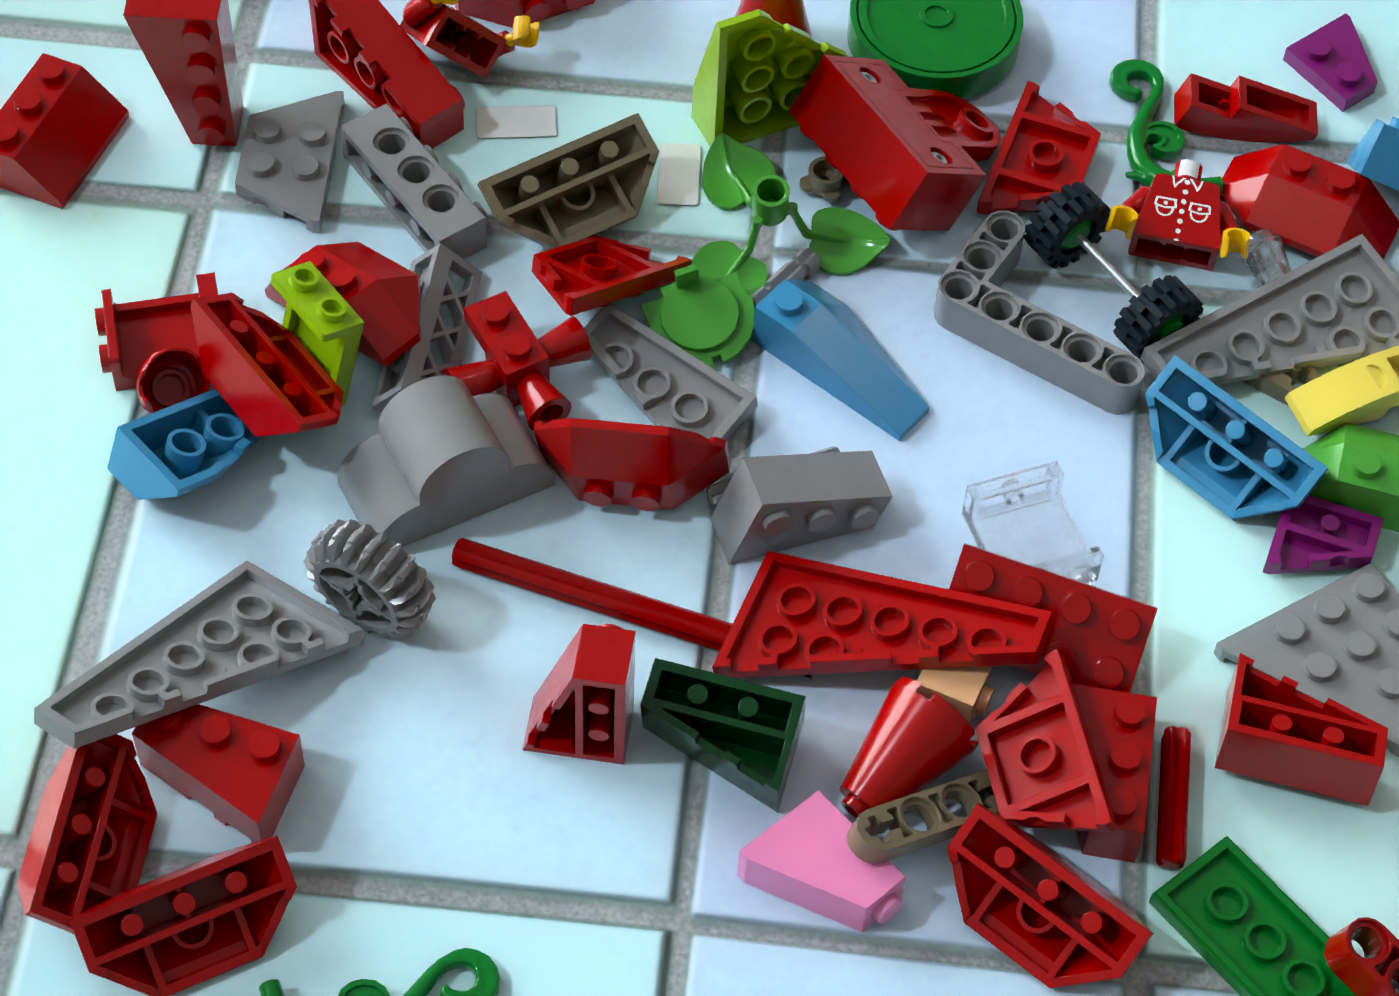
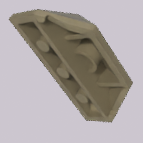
[478,113,660,249]

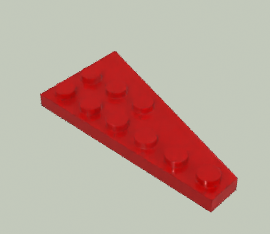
[712,551,1054,678]

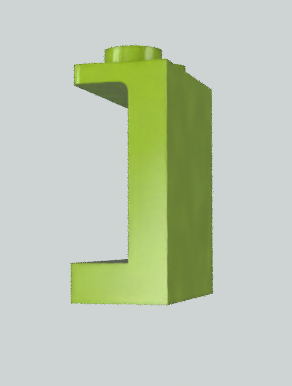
[270,261,364,406]

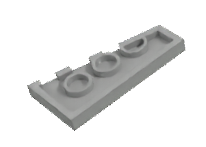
[584,304,758,441]

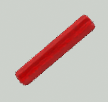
[1156,726,1191,870]

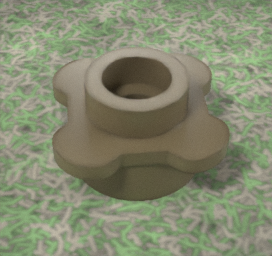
[799,156,850,202]

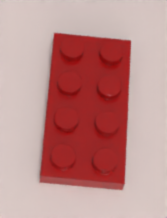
[949,543,1158,693]

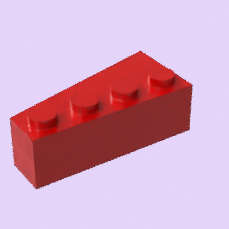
[123,0,244,146]
[309,0,465,149]

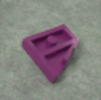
[1283,13,1378,112]
[1262,495,1384,574]

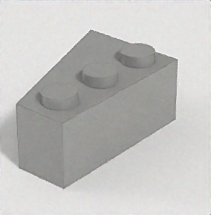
[710,450,893,565]

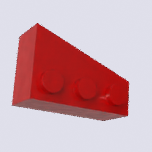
[132,704,305,843]

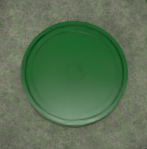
[847,0,1023,99]

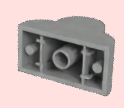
[337,375,555,547]

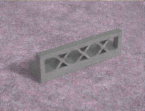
[371,243,483,413]

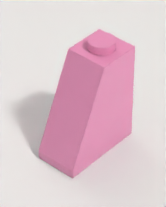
[737,790,906,932]

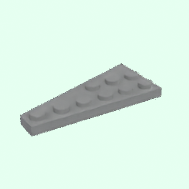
[1140,234,1399,385]
[34,560,364,749]

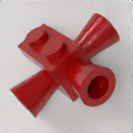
[442,291,592,431]

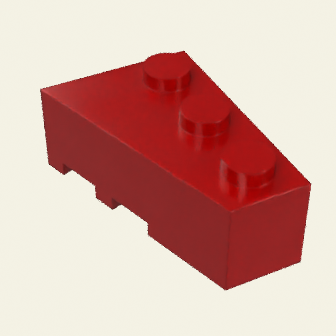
[522,624,636,765]
[1214,653,1388,806]
[1073,684,1157,863]

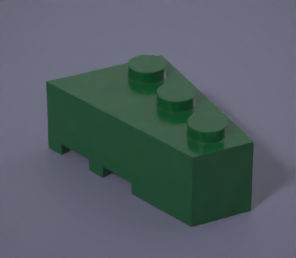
[640,658,806,813]

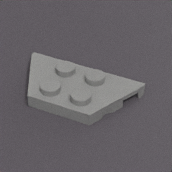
[235,91,345,233]

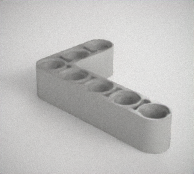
[934,211,1146,415]

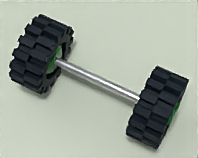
[1024,182,1204,363]

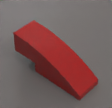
[1174,73,1318,142]

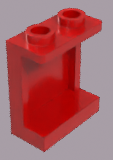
[94,272,219,391]

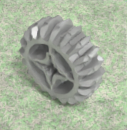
[303,519,436,640]

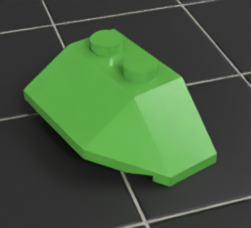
[1303,422,1399,532]

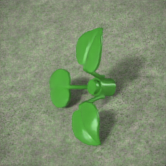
[691,132,890,296]

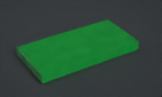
[1149,836,1356,996]

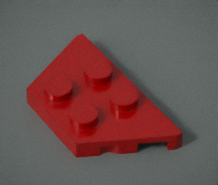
[976,81,1101,214]
[531,235,692,316]
[975,649,1119,832]

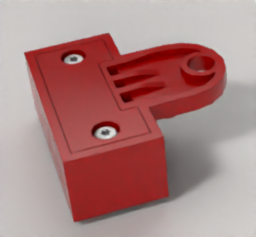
[789,55,1001,231]

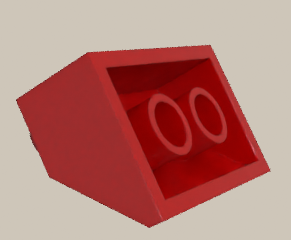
[0,53,129,209]

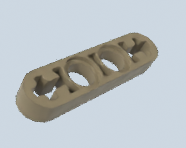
[847,769,1000,864]

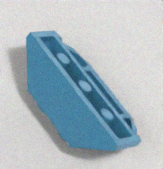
[1145,355,1329,520]

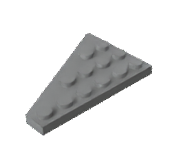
[1213,563,1399,757]

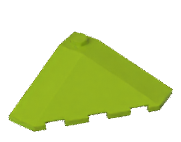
[691,9,848,147]

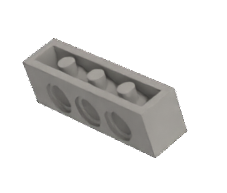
[340,104,489,259]

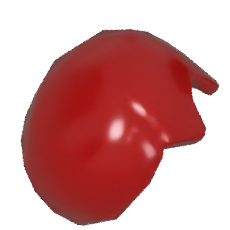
[136,347,211,414]

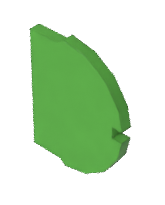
[640,263,755,369]

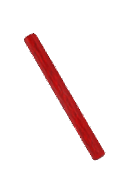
[451,538,733,651]

